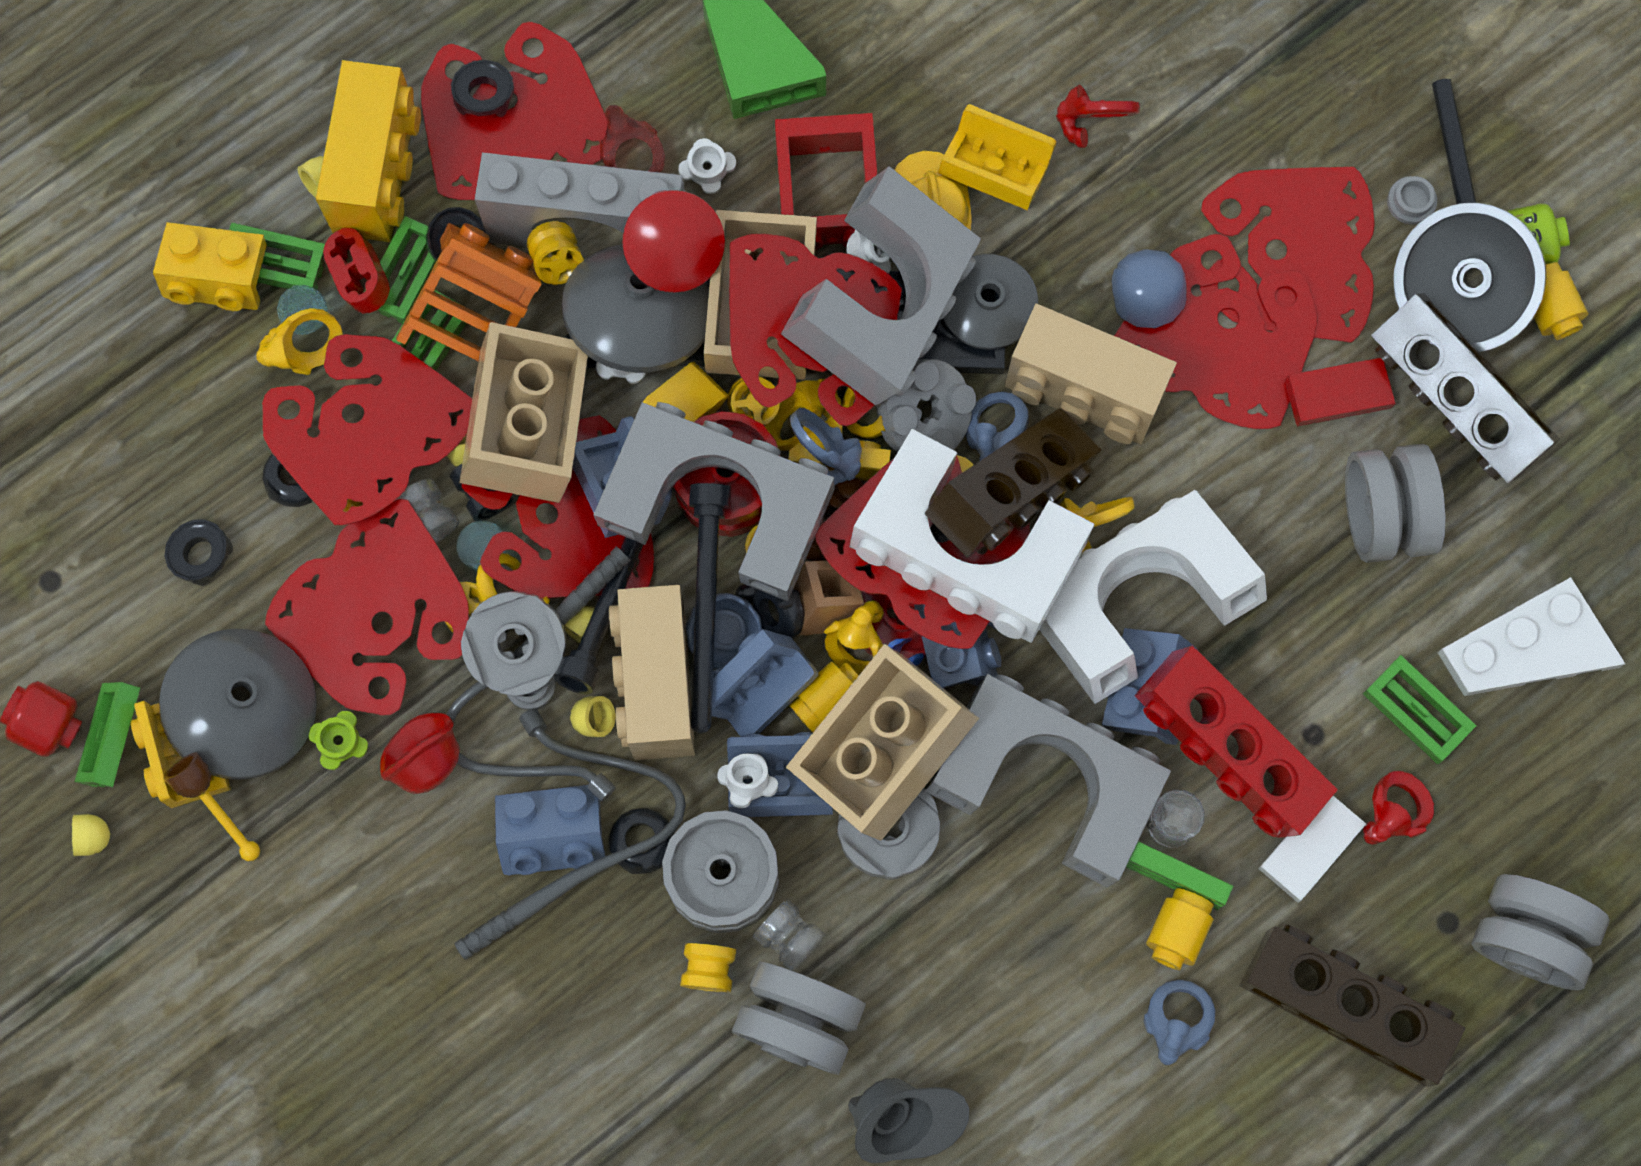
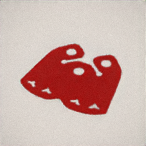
[421,22,616,200]
[1199,167,1374,343]
[729,234,902,426]
[1114,234,1318,429]
[262,334,472,525]
[461,415,654,598]
[815,455,1030,649]
[265,499,469,716]

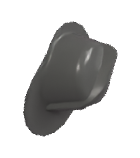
[848,1078,969,1163]

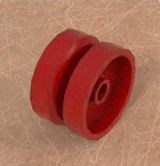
[673,411,780,537]

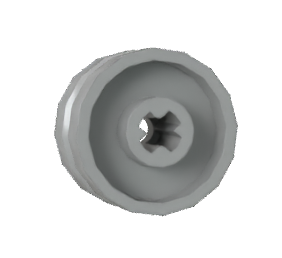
[1345,444,1446,563]
[662,810,779,933]
[1471,874,1610,991]
[732,961,866,1075]

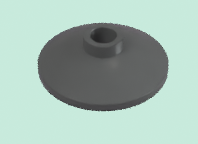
[943,254,1038,350]

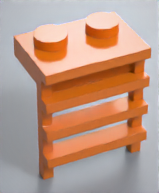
[396,223,542,361]

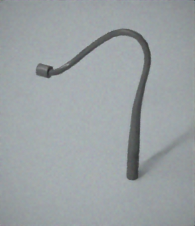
[446,546,631,802]
[454,708,686,960]

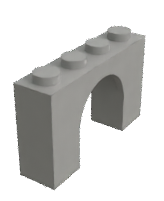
[475,152,685,247]
[781,166,981,405]
[593,402,835,601]
[925,674,1171,887]

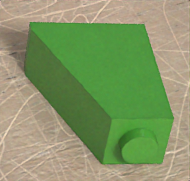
[702,0,826,119]

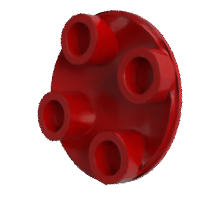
[623,190,725,293]

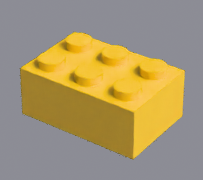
[316,60,421,242]

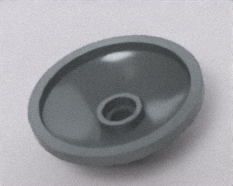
[1394,203,1547,352]
[562,244,709,373]
[159,629,317,780]

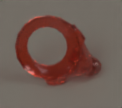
[600,105,665,173]

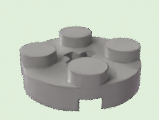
[876,359,976,453]
[461,591,567,696]
[837,788,940,880]

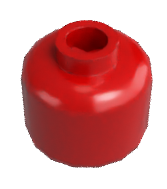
[0,681,83,757]

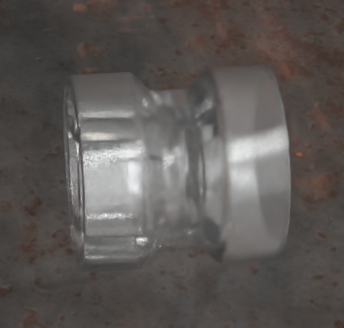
[396,478,460,543]
[1147,790,1205,848]
[753,899,826,971]

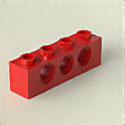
[1134,646,1338,838]

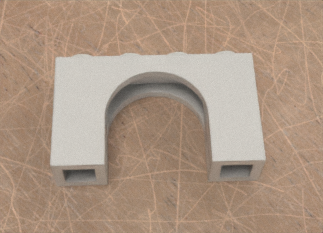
[849,429,1095,643]
[1039,490,1267,704]

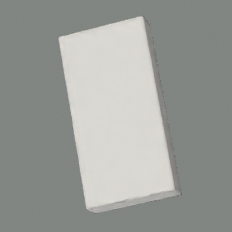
[1258,796,1366,903]

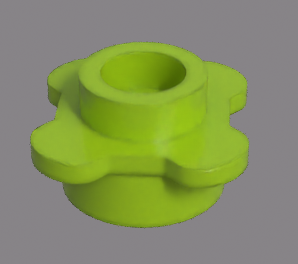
[309,711,368,770]

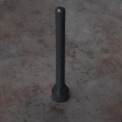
[689,483,731,734]
[554,537,644,695]

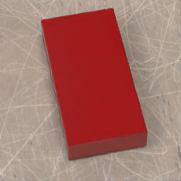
[1284,358,1396,427]

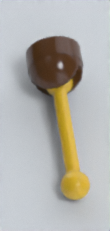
[163,752,260,861]

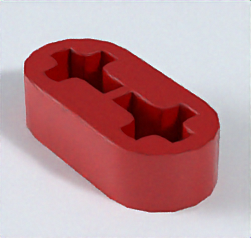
[323,228,390,314]

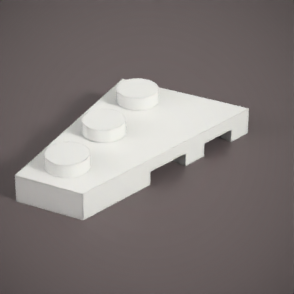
[1438,577,1625,696]

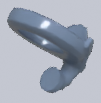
[965,392,1029,461]
[790,408,862,486]
[1144,980,1215,1065]

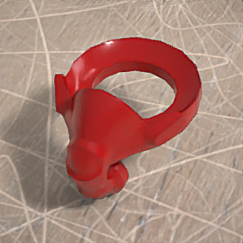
[1056,84,1140,148]
[1363,771,1434,845]

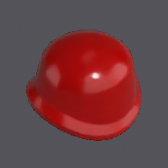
[380,713,460,794]

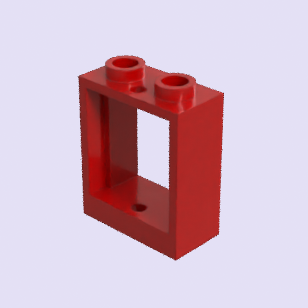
[775,113,877,250]

